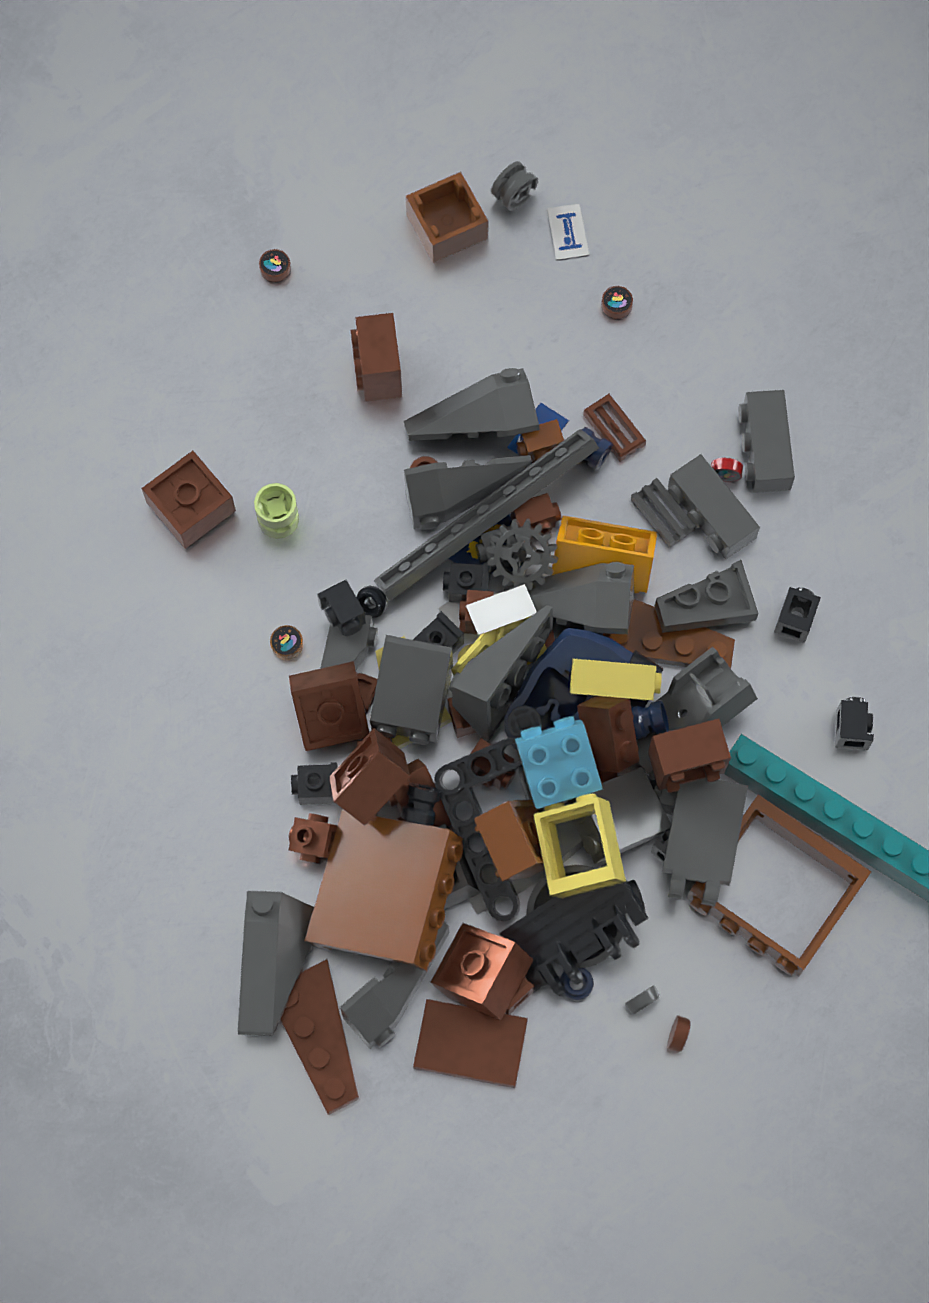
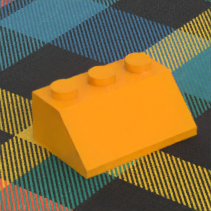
[552,515,657,594]

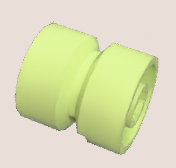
[254,483,299,539]

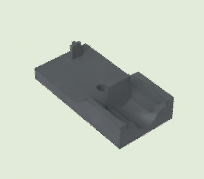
[636,647,758,781]

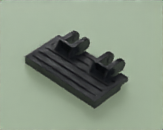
[499,863,649,996]

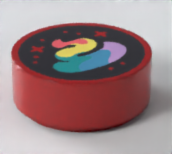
[711,458,743,482]

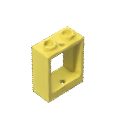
[570,659,662,700]
[534,794,626,898]

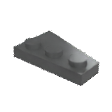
[654,560,759,633]

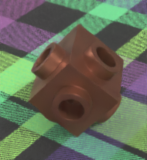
[288,813,338,864]

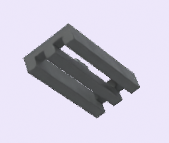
[631,478,696,547]

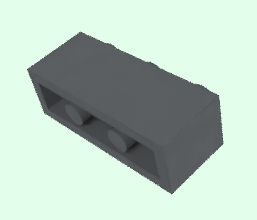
[738,390,795,492]
[668,454,760,559]

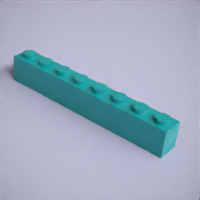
[723,734,929,902]

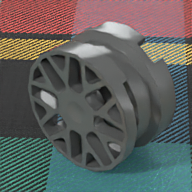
[491,161,538,211]

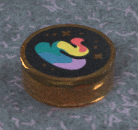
[270,625,303,660]

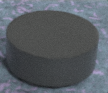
[625,985,660,1014]

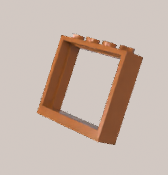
[687,794,871,976]

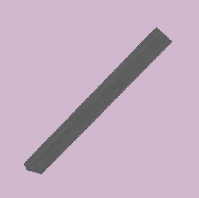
[374,429,599,601]

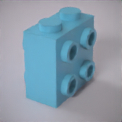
[515,717,603,809]

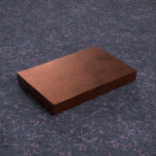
[413,999,528,1088]

